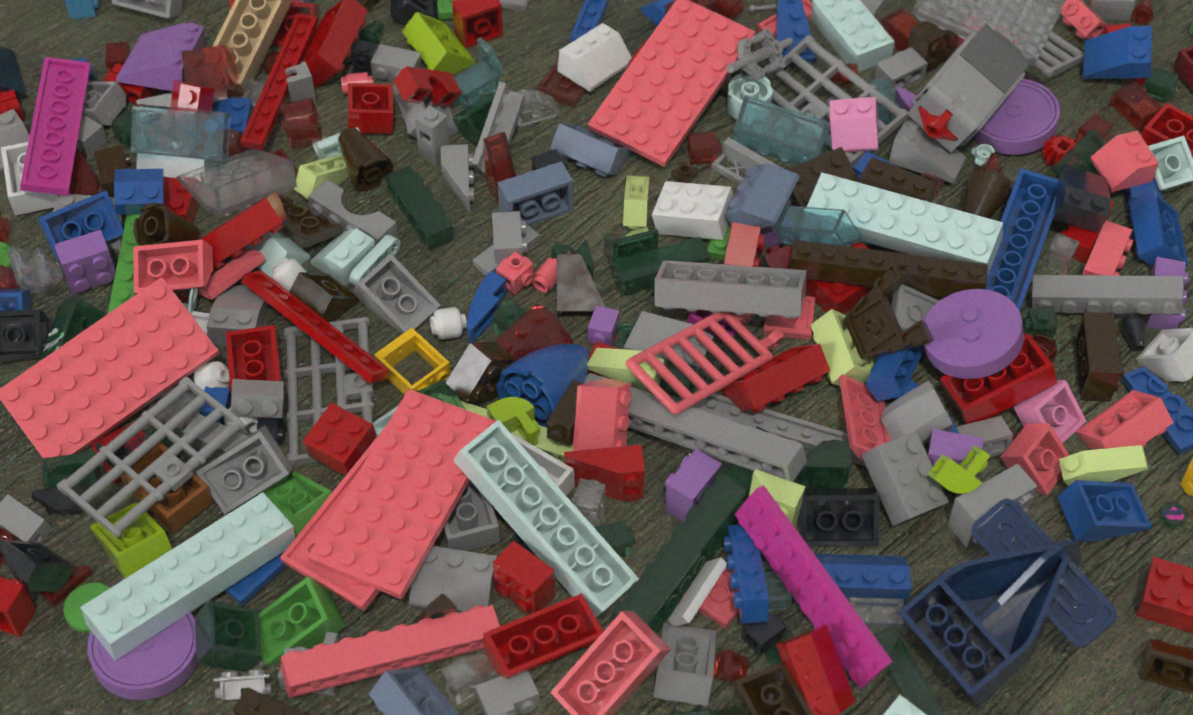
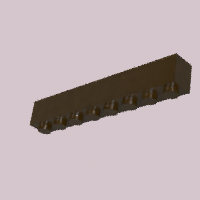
[790,240,988,297]

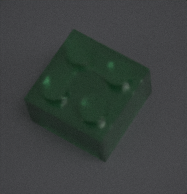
[195,600,261,672]

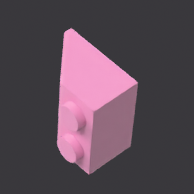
[830,97,879,153]
[1014,380,1086,443]

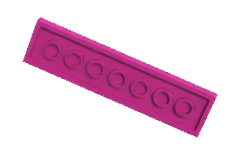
[20,57,90,196]
[735,485,893,689]

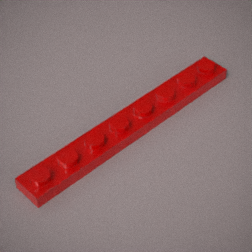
[240,13,318,151]
[242,270,390,383]

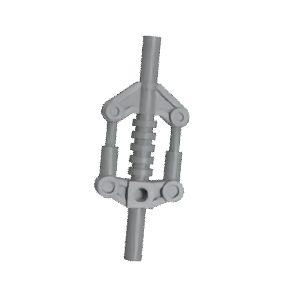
[726,28,793,80]

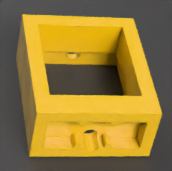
[374,328,451,396]

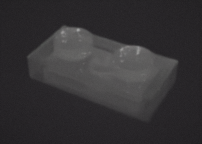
[849,598,905,628]

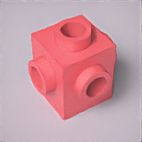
[496,252,534,295]

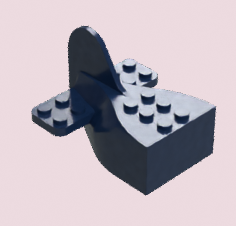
[898,498,1117,708]

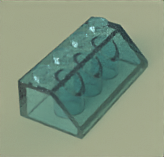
[733,95,830,165]

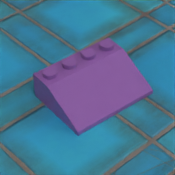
[116,23,205,91]

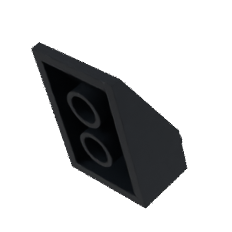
[1053,163,1111,233]

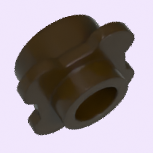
[671,162,698,183]

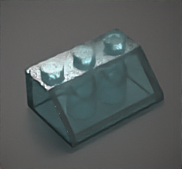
[774,206,863,246]

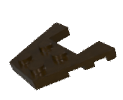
[844,261,934,361]

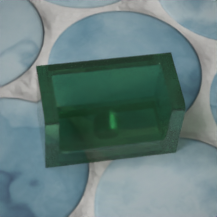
[42,452,100,493]

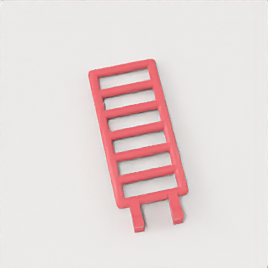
[626,311,785,415]

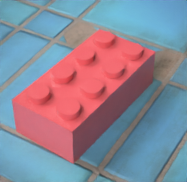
[550,611,671,715]

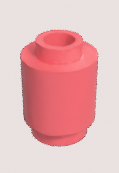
[341,72,374,95]
[532,258,557,293]

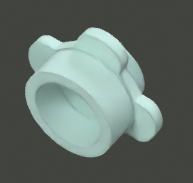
[971,144,997,166]

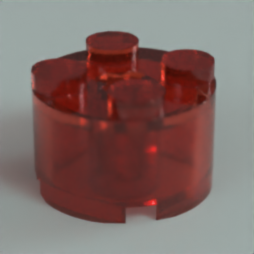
[280,98,322,148]

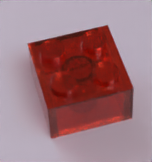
[182,45,239,95]

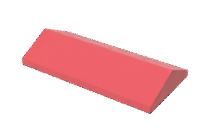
[839,374,891,464]

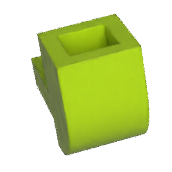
[487,397,540,446]
[927,445,990,493]

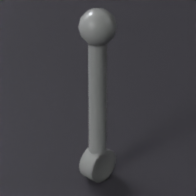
[748,4,777,13]

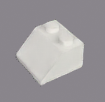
[1136,328,1193,382]

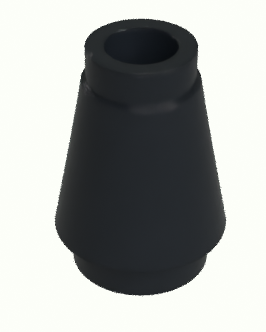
[1121,314,1147,351]

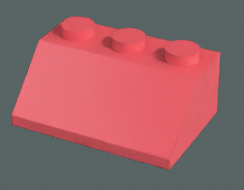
[133,240,213,294]
[573,378,632,451]
[1075,390,1174,450]

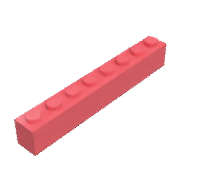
[280,605,500,698]

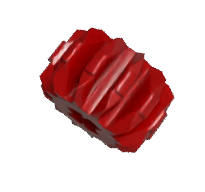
[1042,134,1082,170]

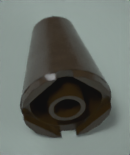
[338,128,393,191]
[961,167,1013,219]
[133,202,199,246]

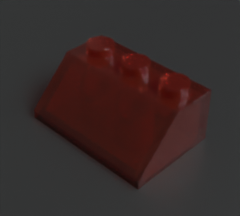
[494,303,574,360]

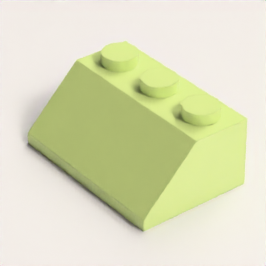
[810,309,876,387]
[749,469,805,553]

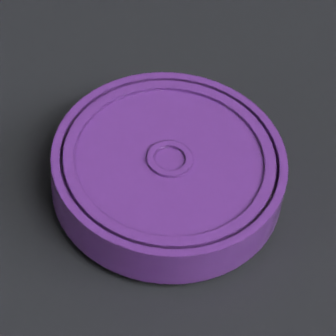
[973,79,1060,155]
[924,289,1024,379]
[88,612,201,700]

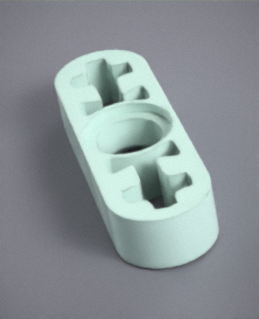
[349,234,401,286]

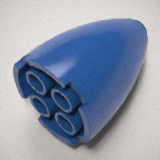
[496,344,589,428]

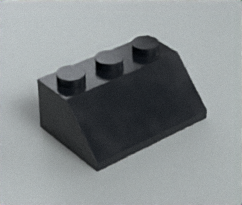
[390,0,440,26]
[0,46,28,101]
[798,488,880,546]

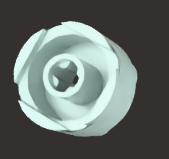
[727,74,772,126]

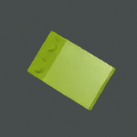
[90,502,172,579]

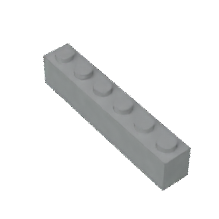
[1032,275,1183,315]

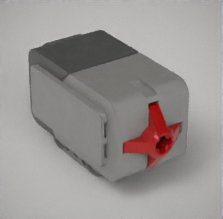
[907,24,1030,153]

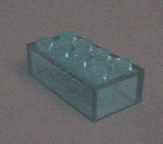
[131,104,231,161]

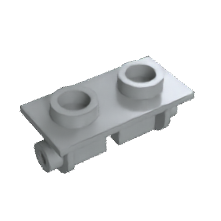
[214,670,273,701]

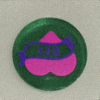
[1159,502,1188,529]

